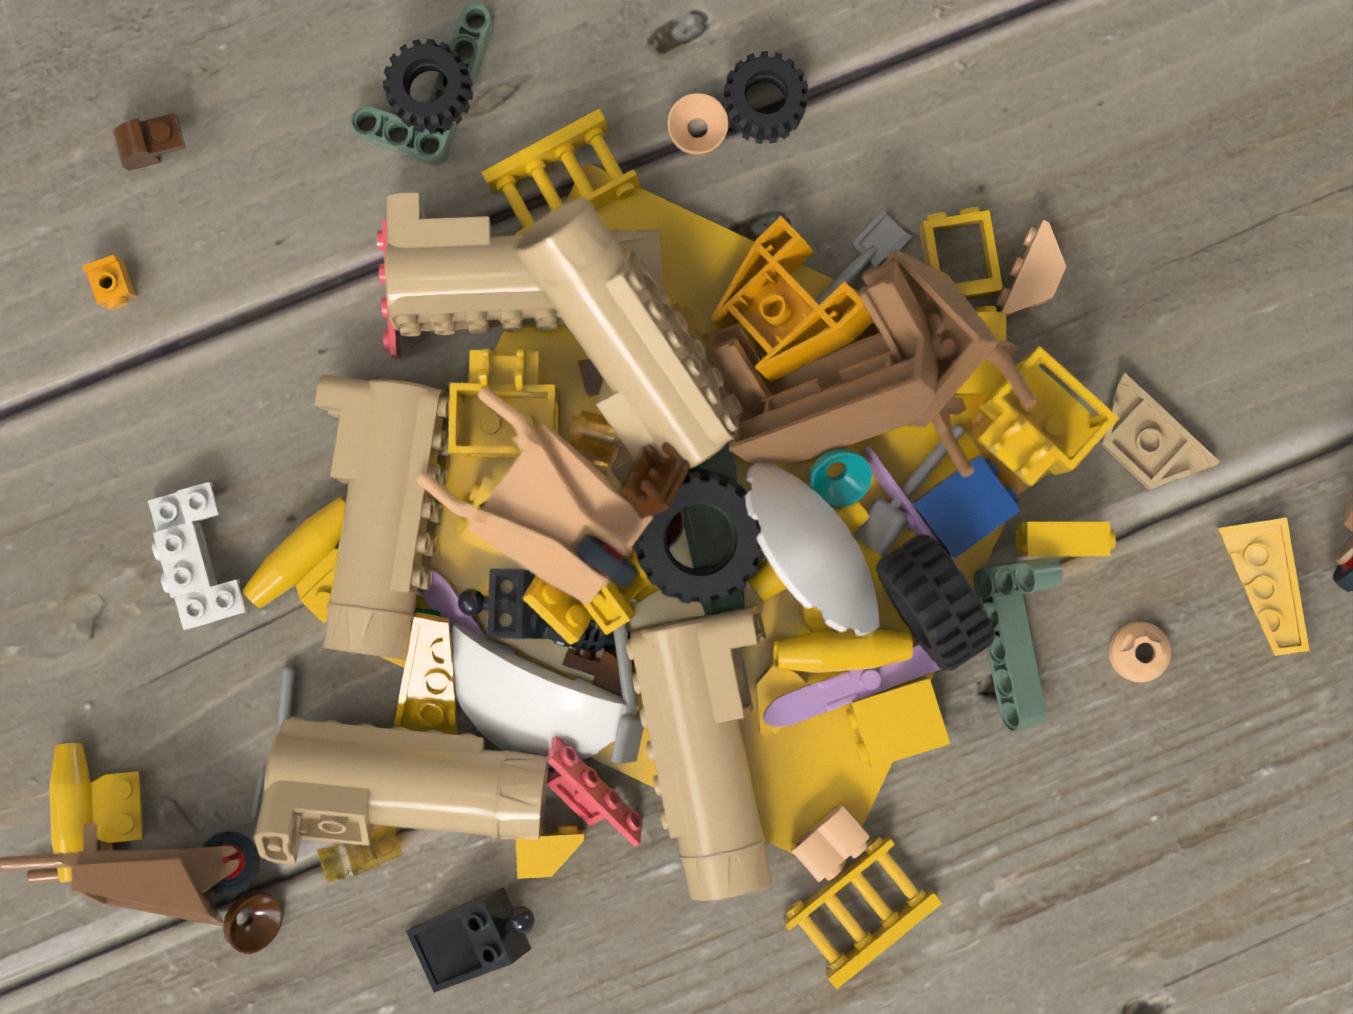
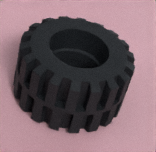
[383,39,473,134]
[723,51,808,144]

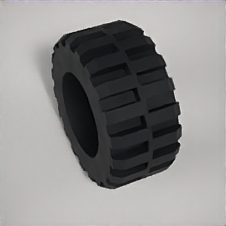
[634,470,764,605]
[876,535,995,670]

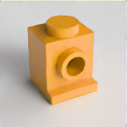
[82,254,137,310]

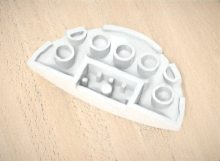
[745,462,880,636]
[451,623,640,764]

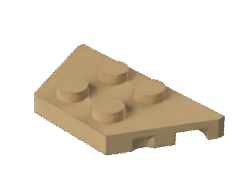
[1100,373,1220,490]

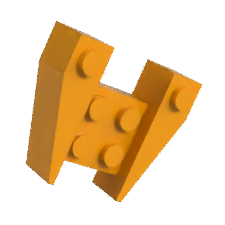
[711,216,874,382]

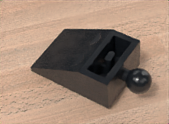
[458,569,545,639]
[406,887,535,993]

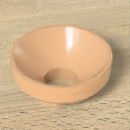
[667,93,728,156]
[1108,621,1171,682]

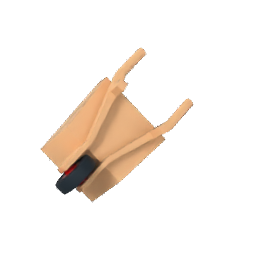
[417,387,653,605]

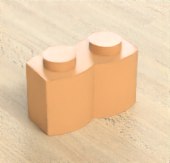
[791,803,870,882]

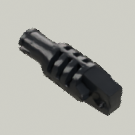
[539,618,631,652]

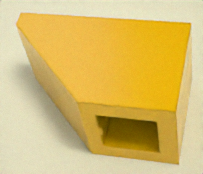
[755,660,809,738]
[516,824,586,879]

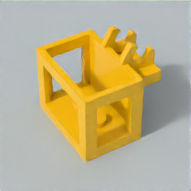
[977,347,1119,486]
[448,348,560,459]

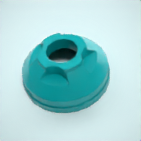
[809,448,872,508]

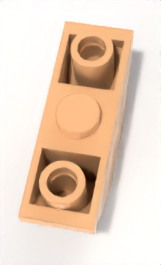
[995,220,1066,317]

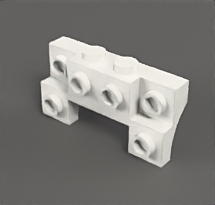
[148,482,248,630]

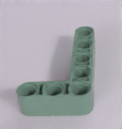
[351,3,493,165]
[974,557,1063,732]

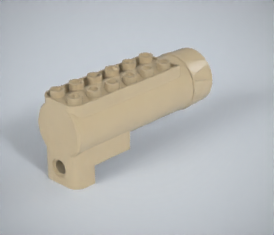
[385,192,662,337]
[514,198,742,486]
[314,375,450,660]
[626,606,772,901]
[254,717,549,865]

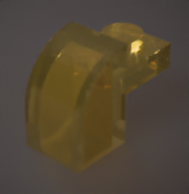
[317,826,403,882]

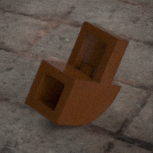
[113,113,186,171]
[562,648,622,697]

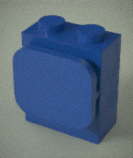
[911,455,1021,559]

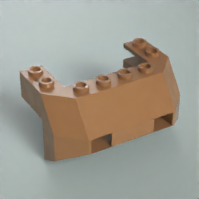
[705,261,938,464]

